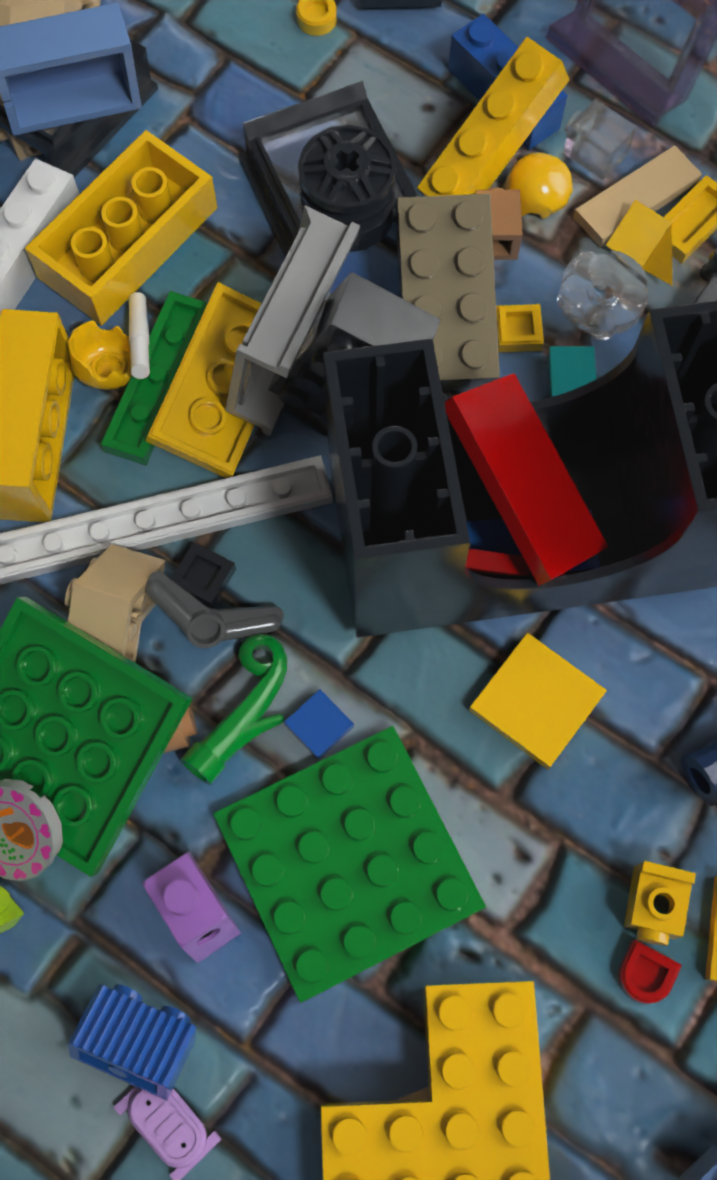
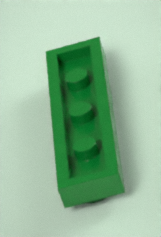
[101,291,208,466]

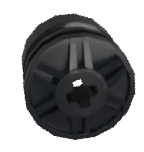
[298,124,397,252]

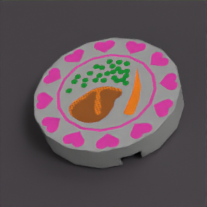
[0,779,63,881]

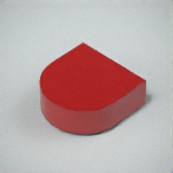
[618,939,682,1004]

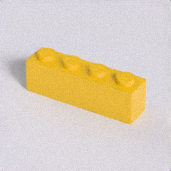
[417,37,569,196]

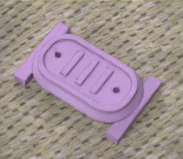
[113,1087,222,1180]

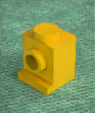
[623,861,696,946]

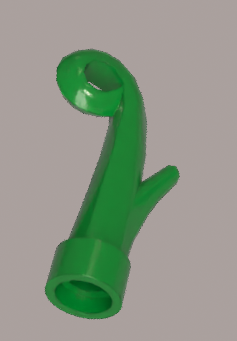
[180,633,287,785]

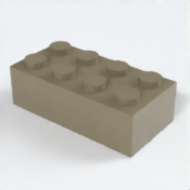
[396,194,500,391]

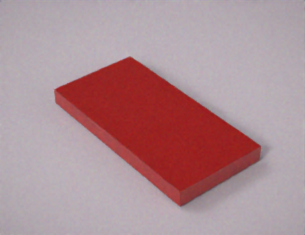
[444,373,608,586]

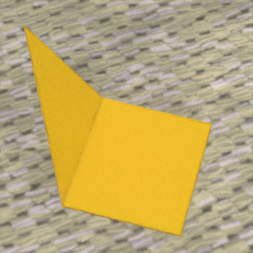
[605,199,673,286]

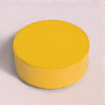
[296,0,337,36]

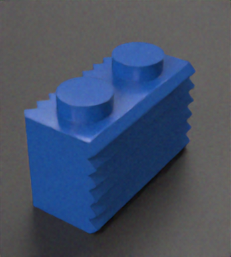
[68,984,196,1101]

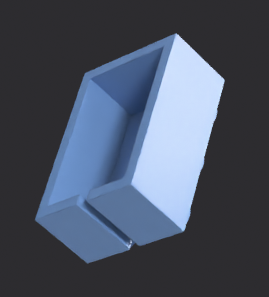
[0,3,142,136]

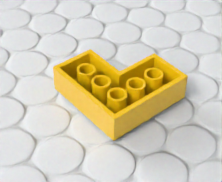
[321,981,550,1180]

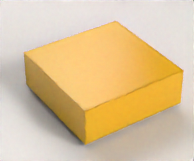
[496,304,544,353]

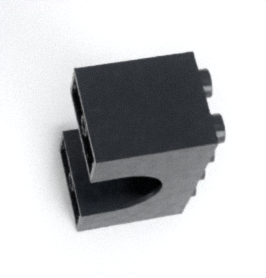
[323,301,717,638]

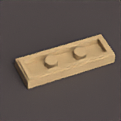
[573,145,703,248]

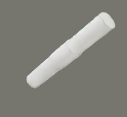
[128,292,150,379]

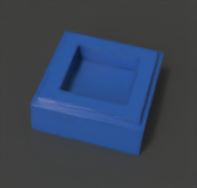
[284,689,354,760]

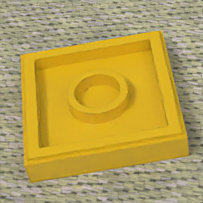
[469,632,607,770]

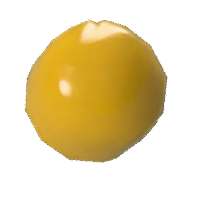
[502,152,573,219]
[67,320,132,390]

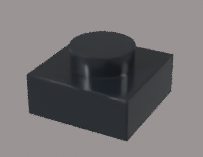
[171,542,236,608]

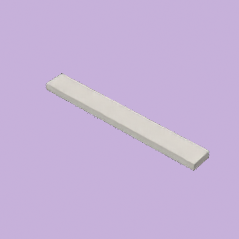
[0,455,333,585]

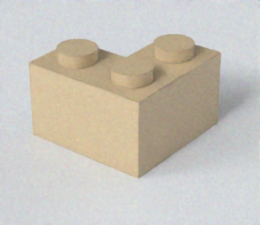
[65,544,166,663]

